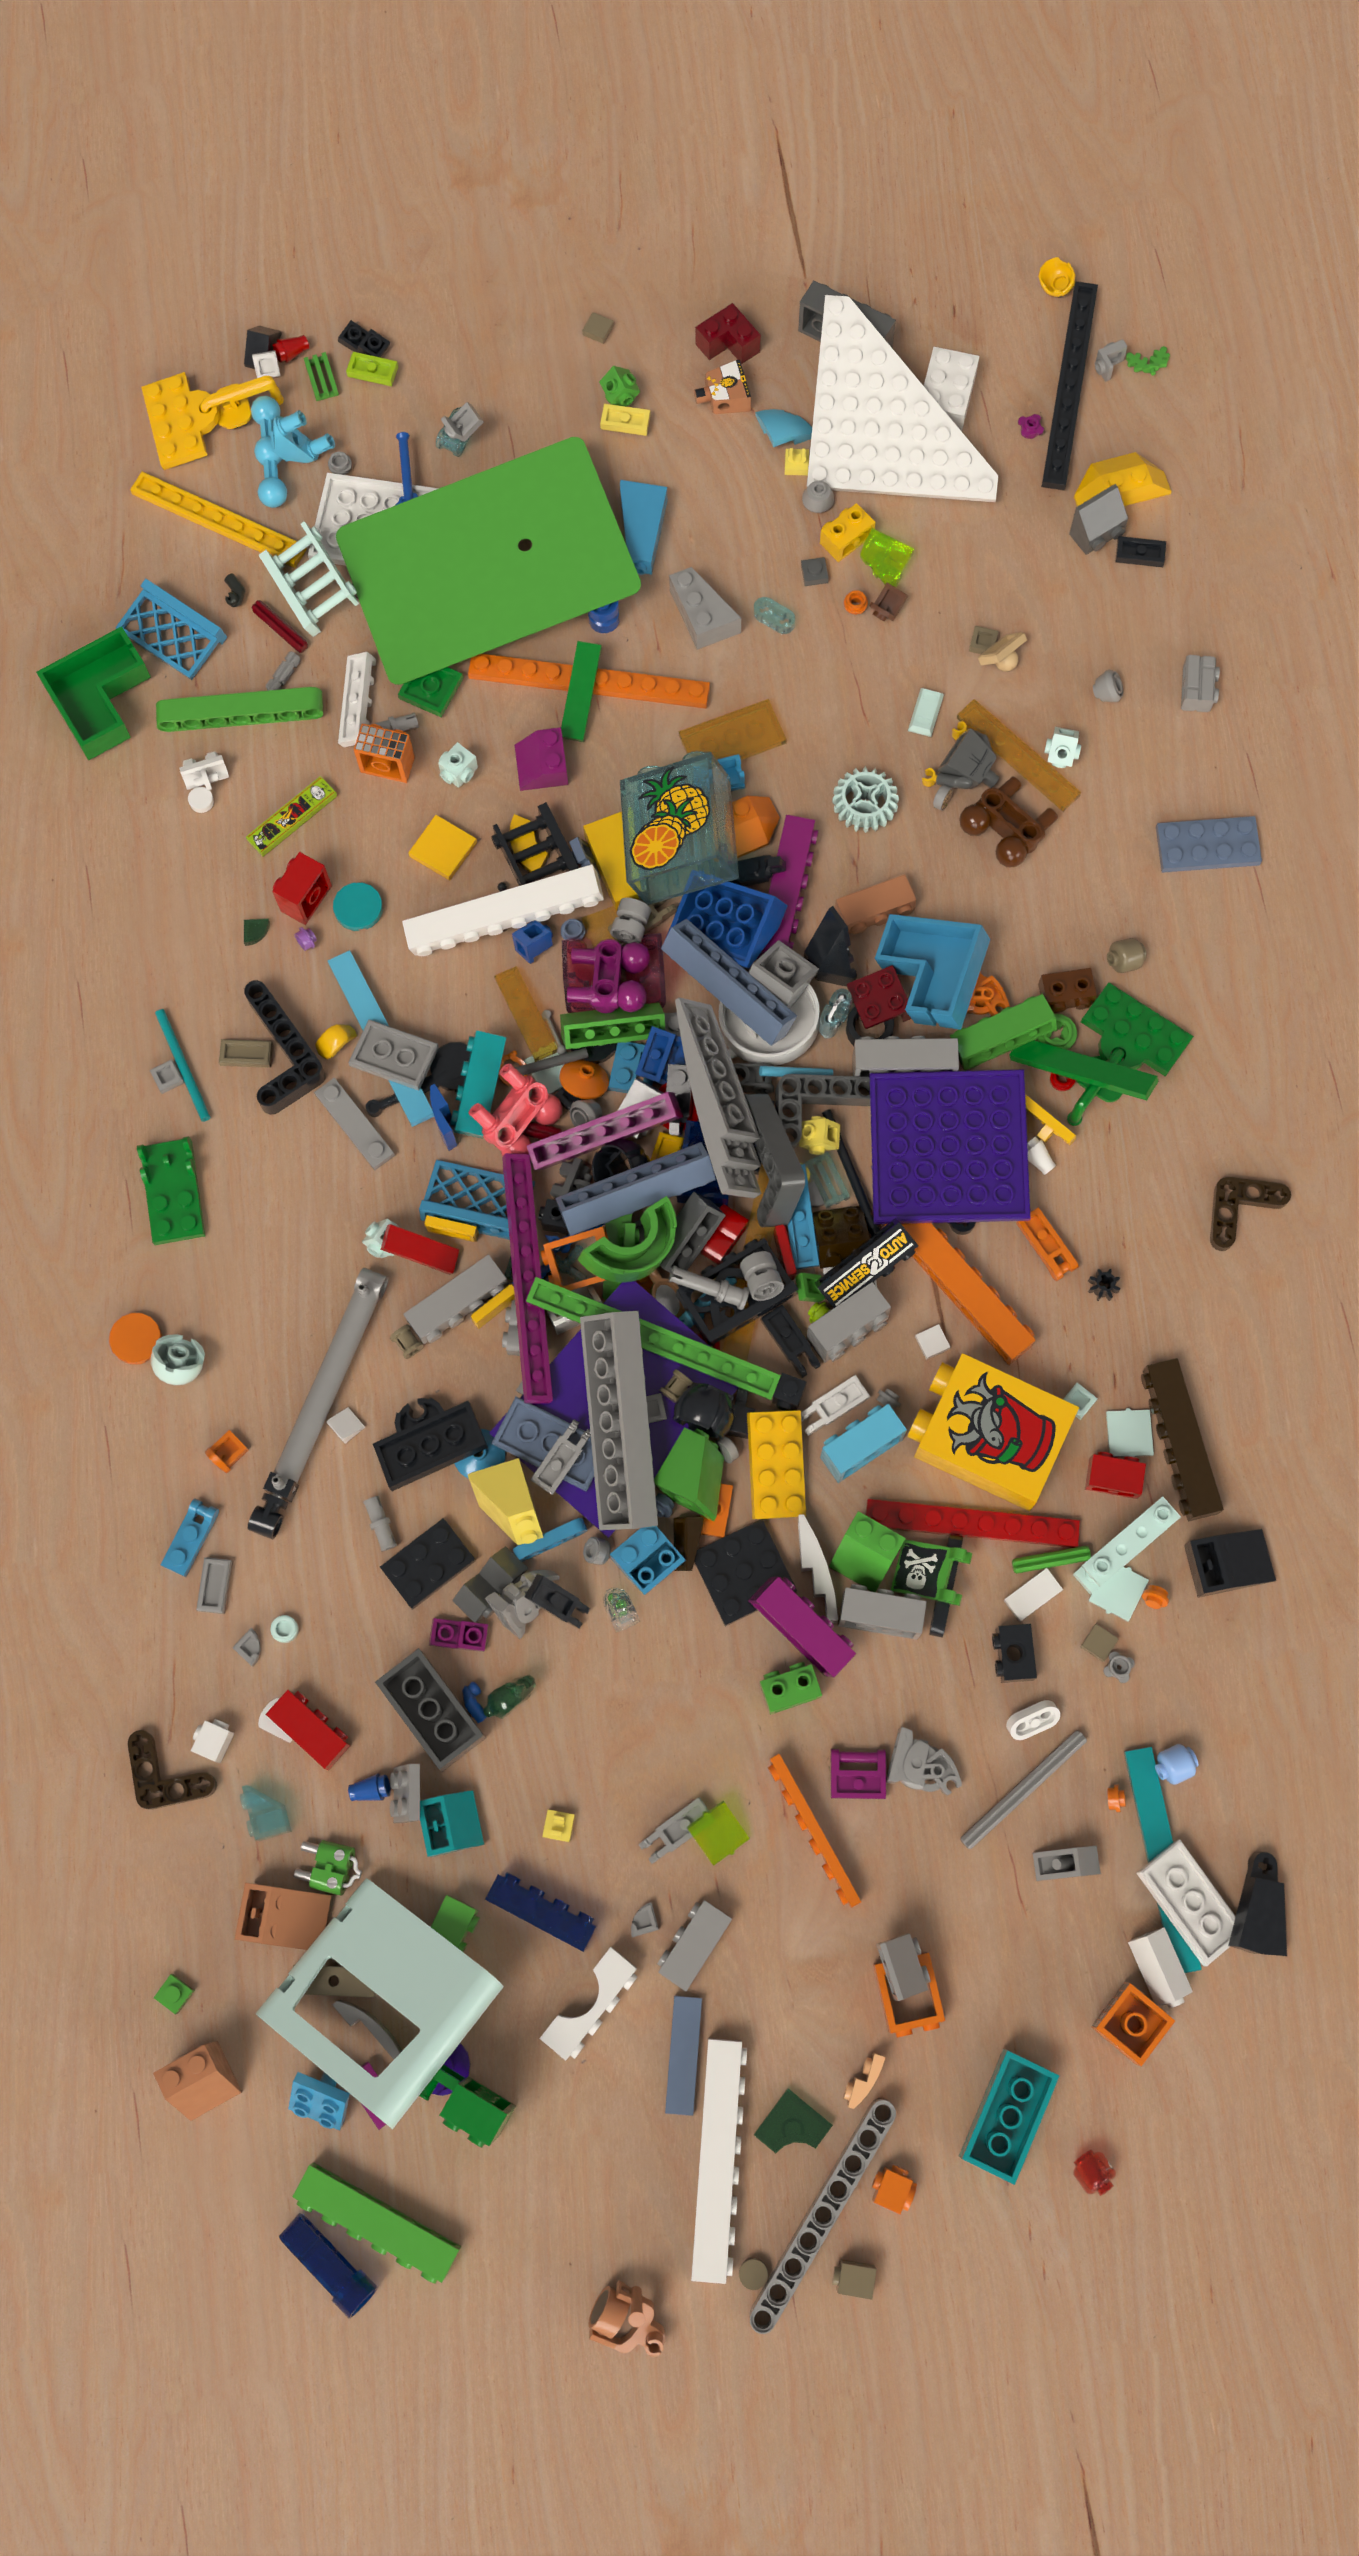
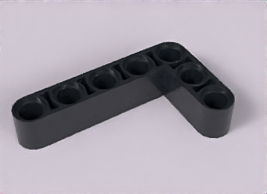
[244,980,325,1115]

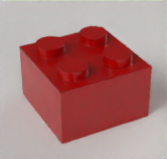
[272,851,332,925]

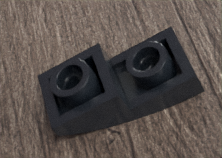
[338,320,390,357]

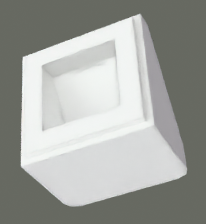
[326,1408,365,1444]

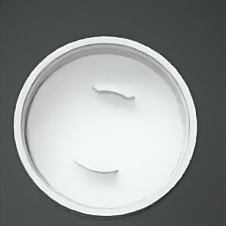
[719,971,820,1066]

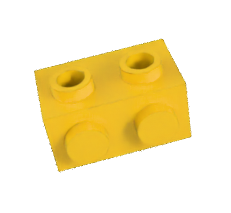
[820,503,875,563]

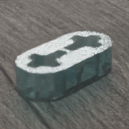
[754,597,795,634]

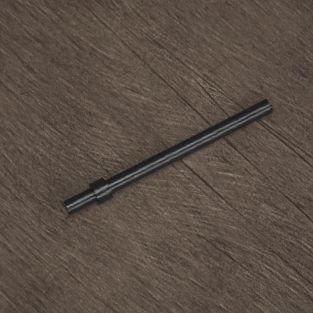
[822,1109,882,1236]

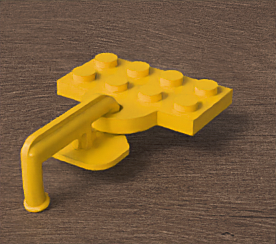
[141,372,284,470]

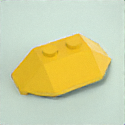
[1074,452,1172,507]

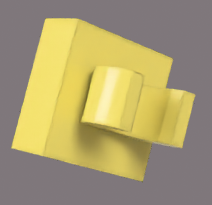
[785,448,809,476]
[542,1810,575,1842]

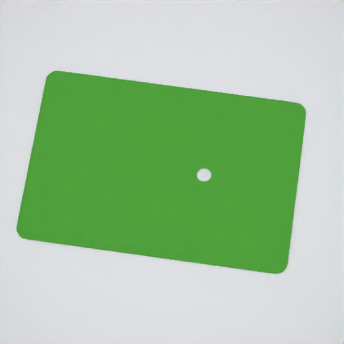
[336,437,641,685]

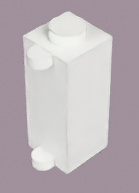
[1128,1927,1193,2008]

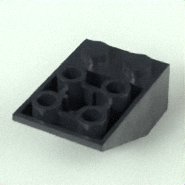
[1184,1529,1276,1598]

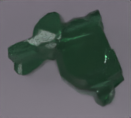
[483,1675,536,1719]

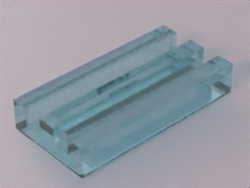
[805,1152,850,1209]

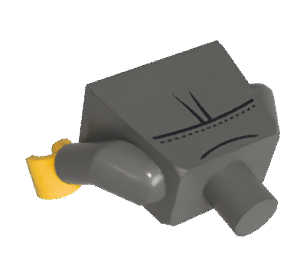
[922,721,1000,789]

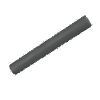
[515,1048,588,1076]

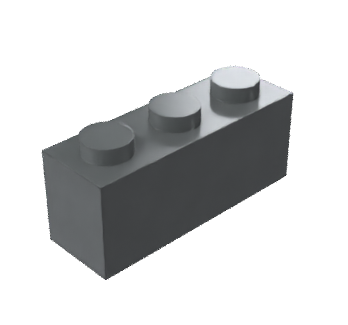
[660,1192,726,1277]

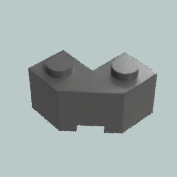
[452,1546,528,1623]

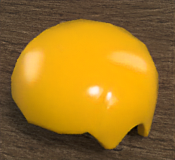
[1038,257,1076,297]

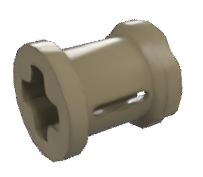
[390,1324,424,1359]
[659,1369,693,1403]

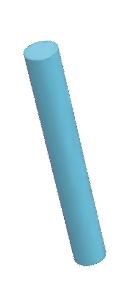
[759,1066,833,1077]

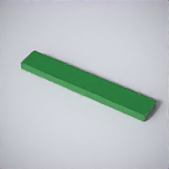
[1009,1040,1159,1101]

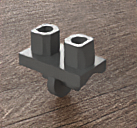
[550,1158,593,1199]

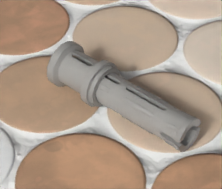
[669,1266,749,1310]

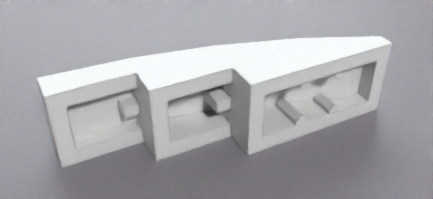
[798,1515,838,1623]

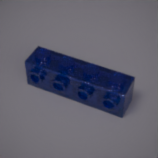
[485,1872,598,1952]

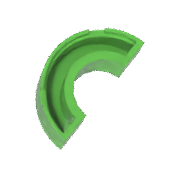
[578,1196,677,1282]

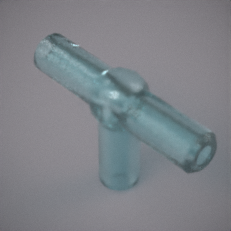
[555,1245,587,1282]

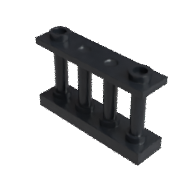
[491,802,579,886]

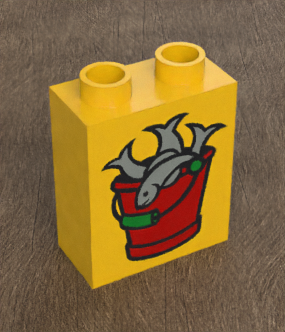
[907,1353,1079,1512]

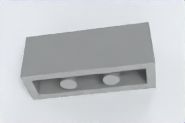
[657,1900,732,1991]

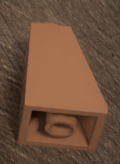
[153,2041,242,2121]

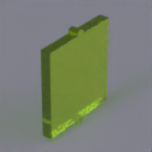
[686,1801,750,1866]

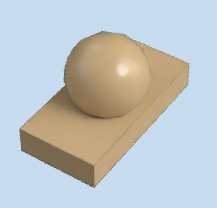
[978,632,1027,672]

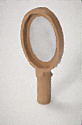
[649,1269,685,1318]

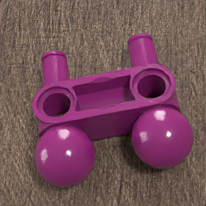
[567,939,650,1014]

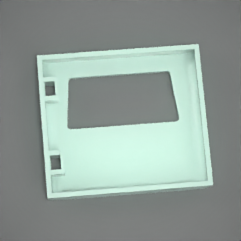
[255,1878,504,2129]

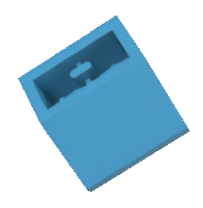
[610,1526,686,1595]

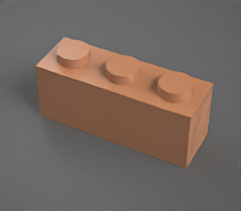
[835,874,916,934]

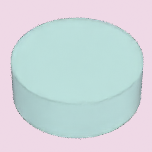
[270,1615,299,1643]

